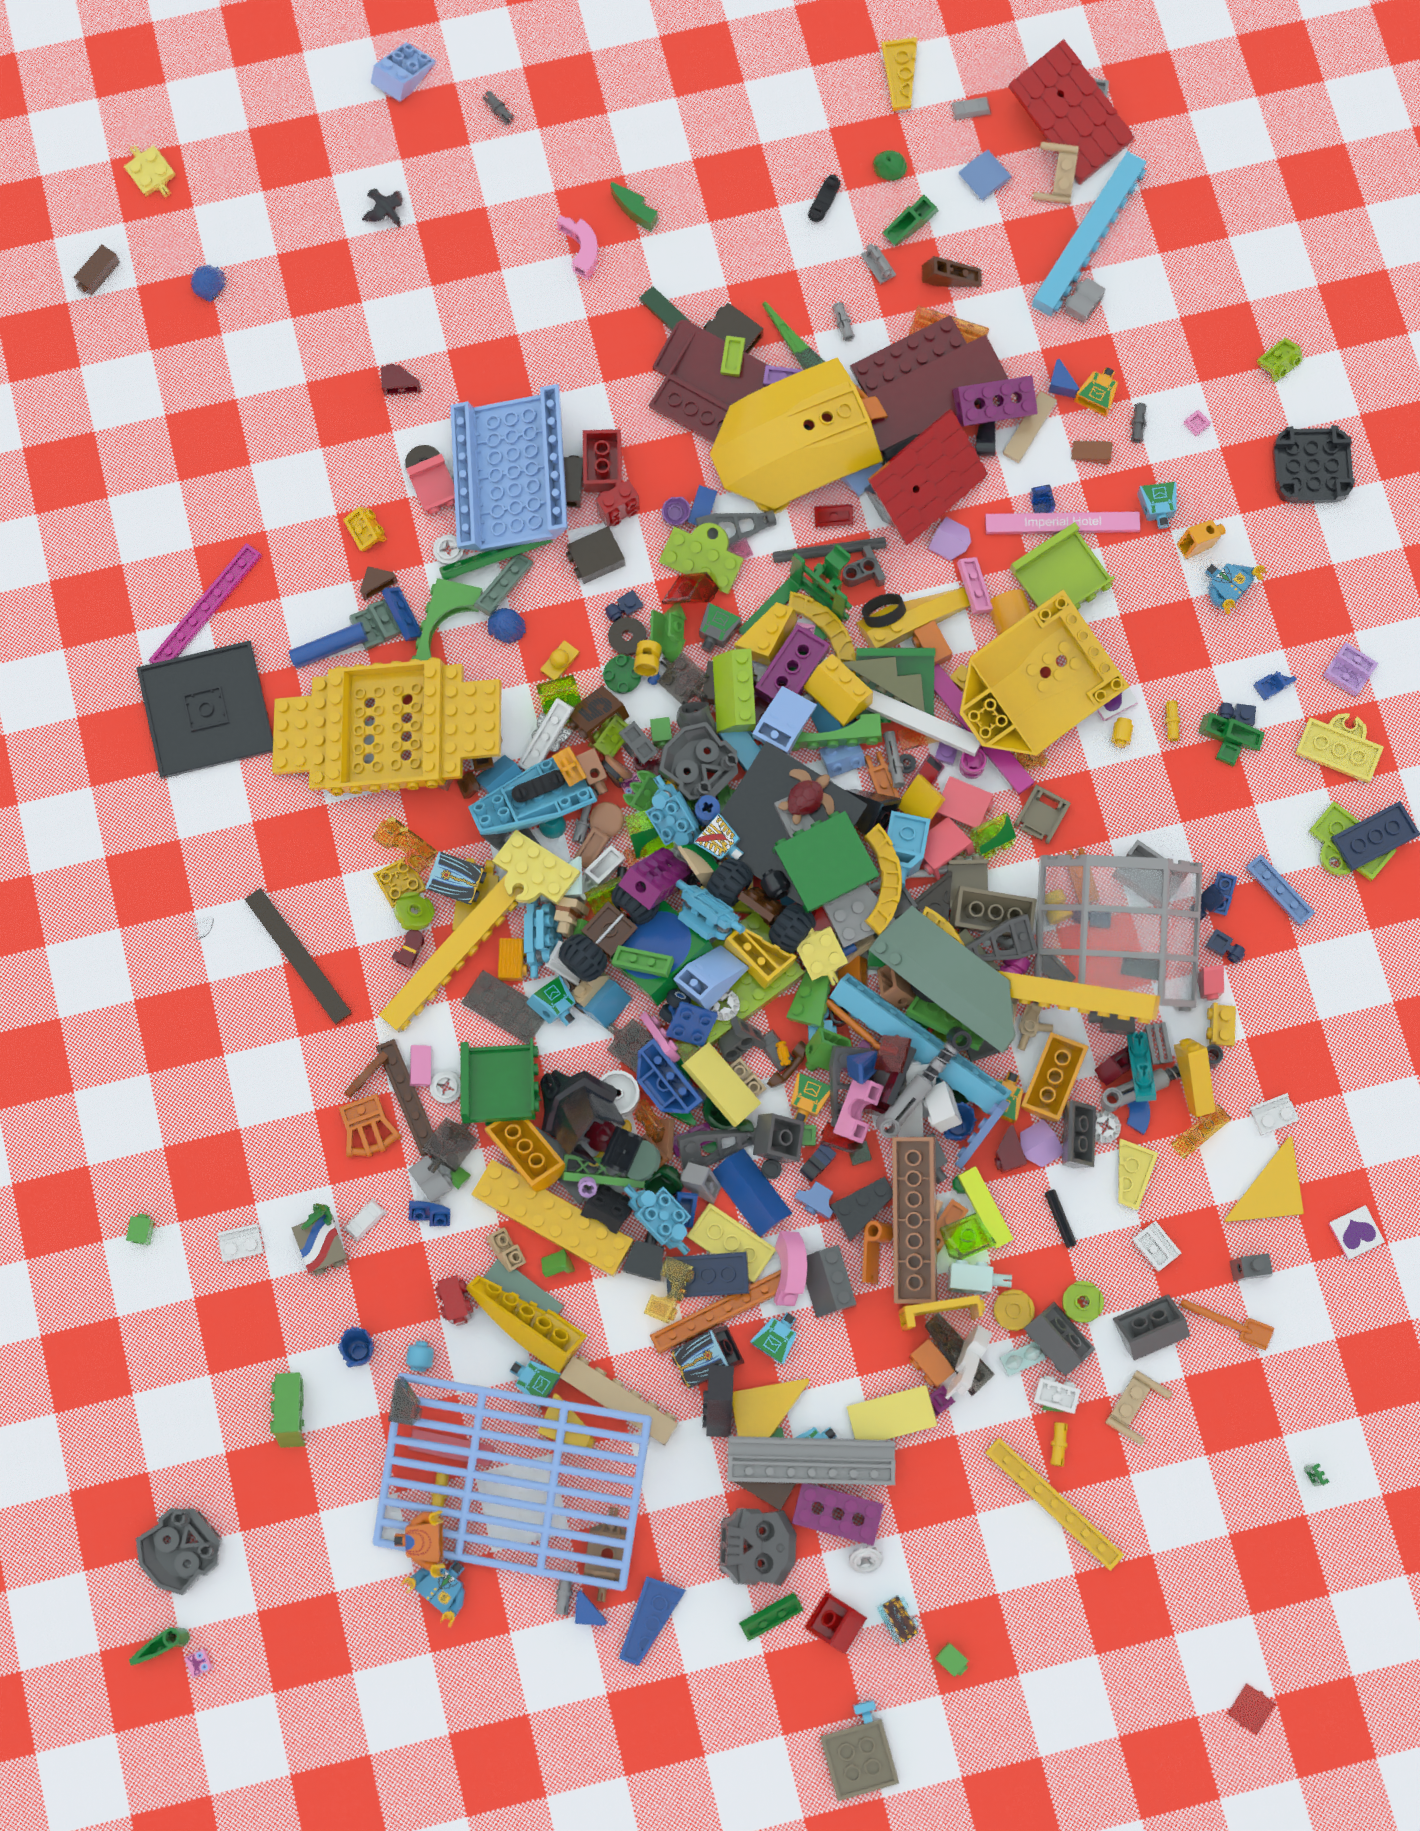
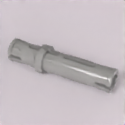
[883,731,906,788]

